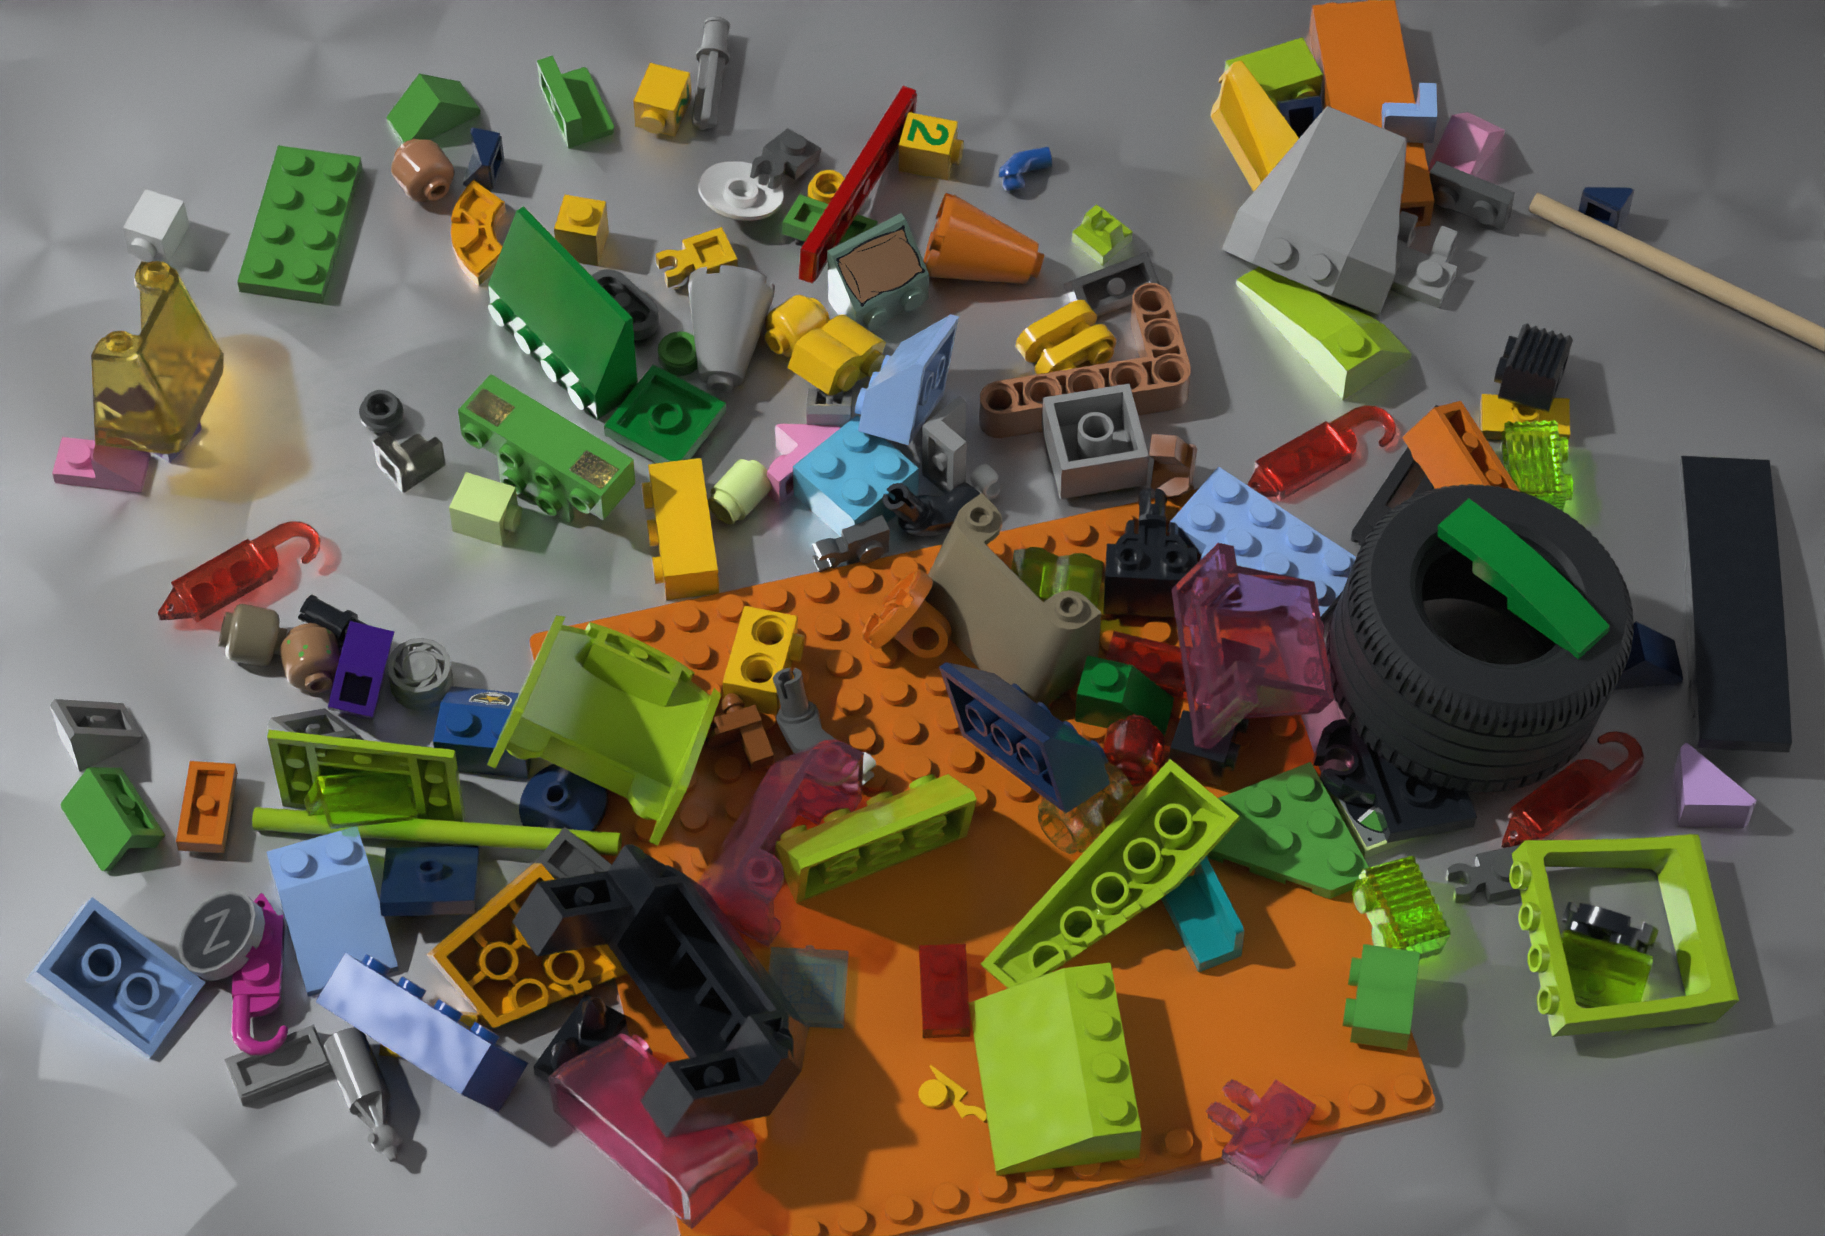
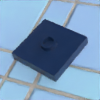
[380,846,480,916]

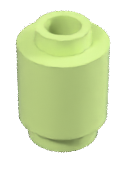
[708,459,771,524]

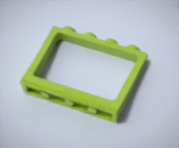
[1509,834,1739,1037]

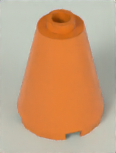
[923,193,1044,284]

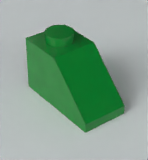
[1075,655,1174,741]

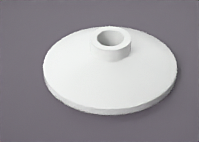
[698,161,784,221]

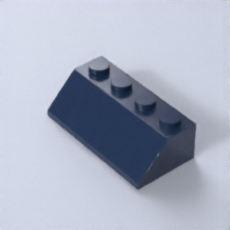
[939,662,1110,813]

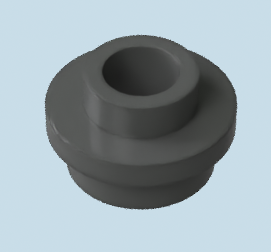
[359,390,404,432]

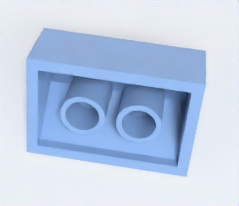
[855,314,959,445]

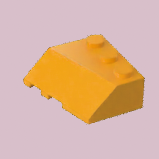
[426,863,628,1028]

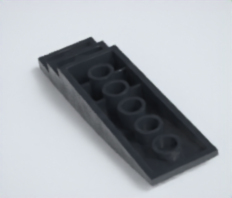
[1680,456,1792,753]

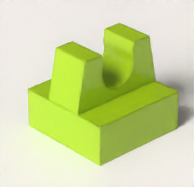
[1072,204,1133,266]

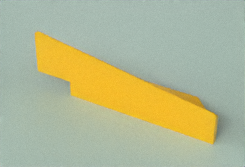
[1210,61,1299,192]

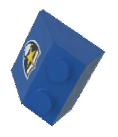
[433,686,532,779]

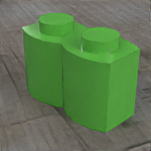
[1343,944,1420,1051]

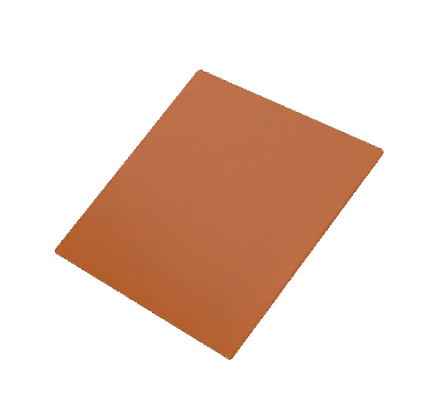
[529,488,1435,1236]

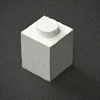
[123,189,189,265]

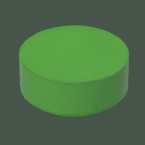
[658,331,698,376]

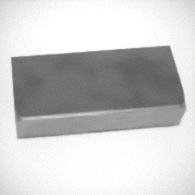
[1063,252,1160,317]

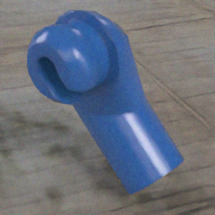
[999,147,1052,191]

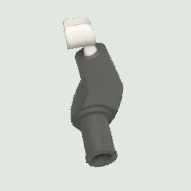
[773,668,876,787]

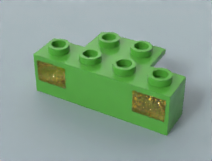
[458,374,636,523]

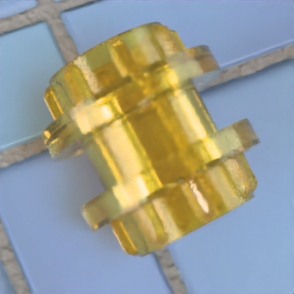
[1038,762,1135,854]

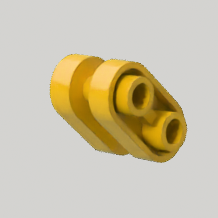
[1015,300,1117,374]

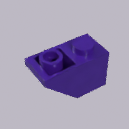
[328,621,395,720]

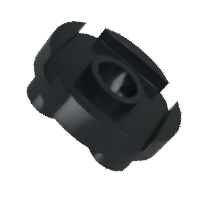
[1562,902,1659,958]

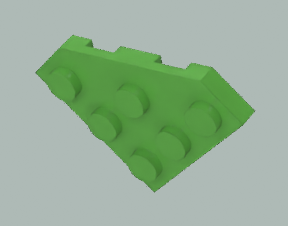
[1207,762,1373,899]

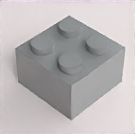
[1042,383,1149,499]

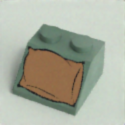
[827,213,929,331]

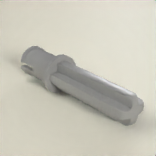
[692,17,730,131]

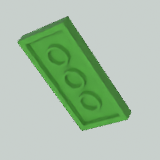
[237,145,362,304]

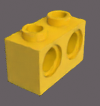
[723,606,805,716]

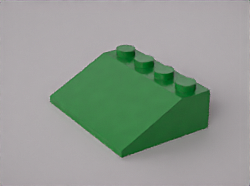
[488,206,638,420]

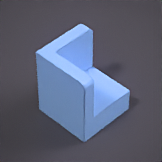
[1381,83,1437,143]

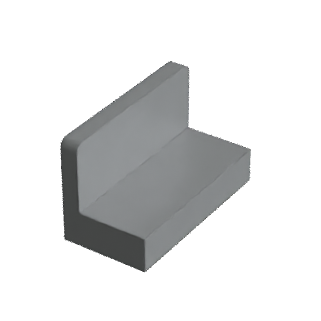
[922,396,967,494]

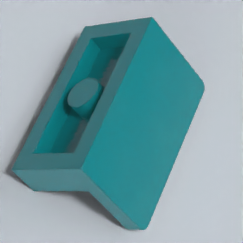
[1161,856,1244,972]

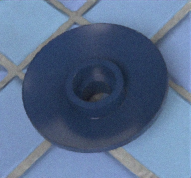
[519,764,608,831]

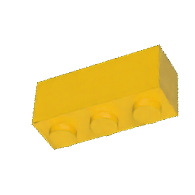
[641,458,719,600]

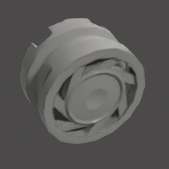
[387,638,454,711]

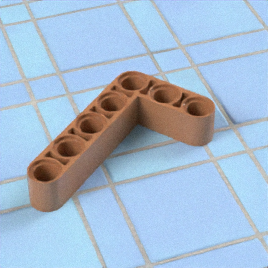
[979,283,1191,438]

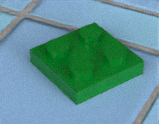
[604,364,727,463]

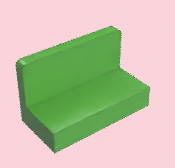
[537,55,614,148]
[60,767,166,871]

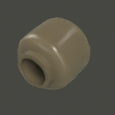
[218,604,288,667]

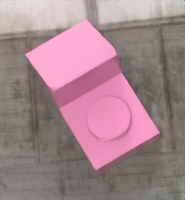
[52,424,151,493]
[767,424,840,506]

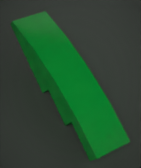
[1438,498,1610,659]

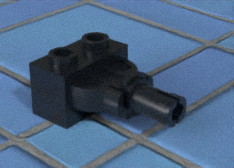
[1103,488,1197,618]

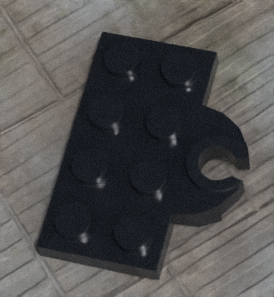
[1313,690,1477,843]

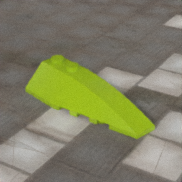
[981,759,1240,989]

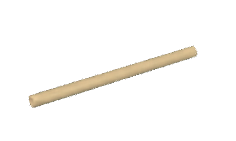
[1529,192,1825,352]

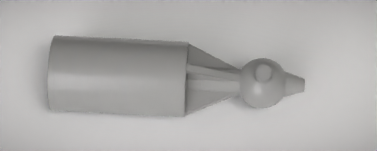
[324,1027,402,1162]

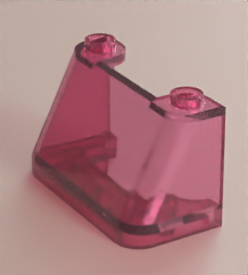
[698,739,864,947]

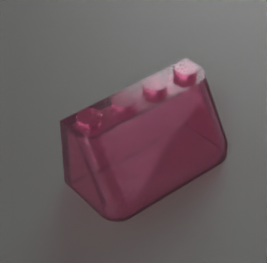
[548,1033,758,1229]

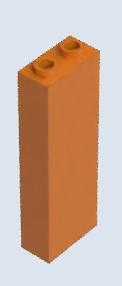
[1309,0,1434,227]

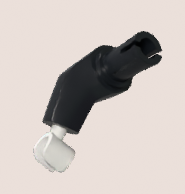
[883,464,1000,537]

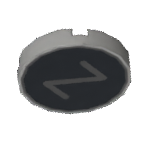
[178,890,265,981]

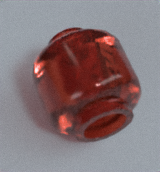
[1102,715,1165,787]

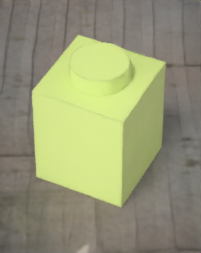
[449,472,522,546]

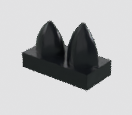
[533,993,626,1097]

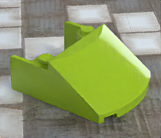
[487,615,722,846]

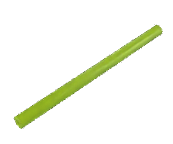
[252,807,622,856]

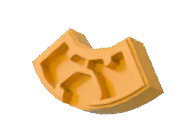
[451,180,506,286]

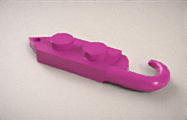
[231,893,288,1056]

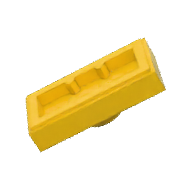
[1480,394,1570,443]

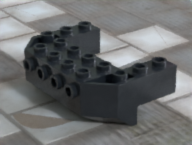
[513,844,809,1138]

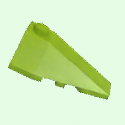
[1236,266,1412,400]

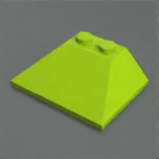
[267,730,466,822]

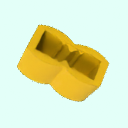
[787,314,886,396]

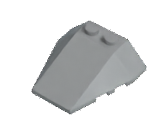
[1222,106,1407,315]

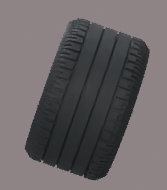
[1326,484,1634,793]

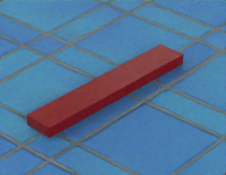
[799,86,917,284]

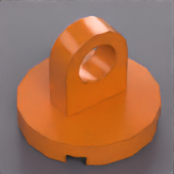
[862,569,951,658]

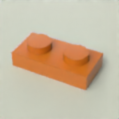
[176,761,238,853]

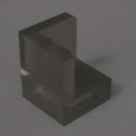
[373,432,446,494]

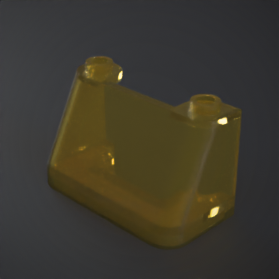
[91,261,224,454]

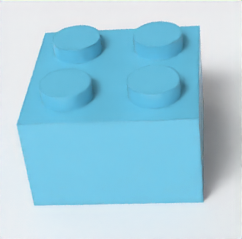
[793,415,919,537]

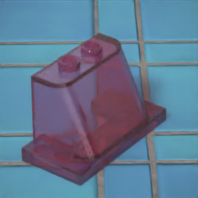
[1171,543,1334,749]

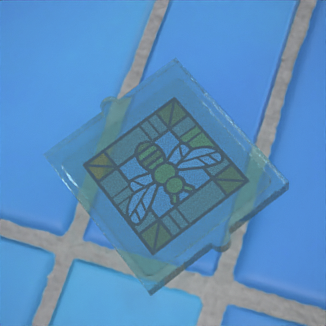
[769,945,849,1029]

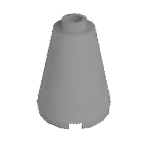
[688,265,775,392]

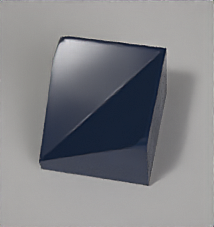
[462,128,504,191]
[1579,187,1634,230]

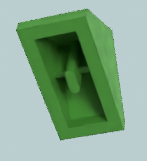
[386,73,481,144]

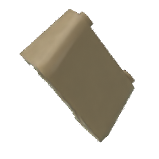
[924,493,1102,706]

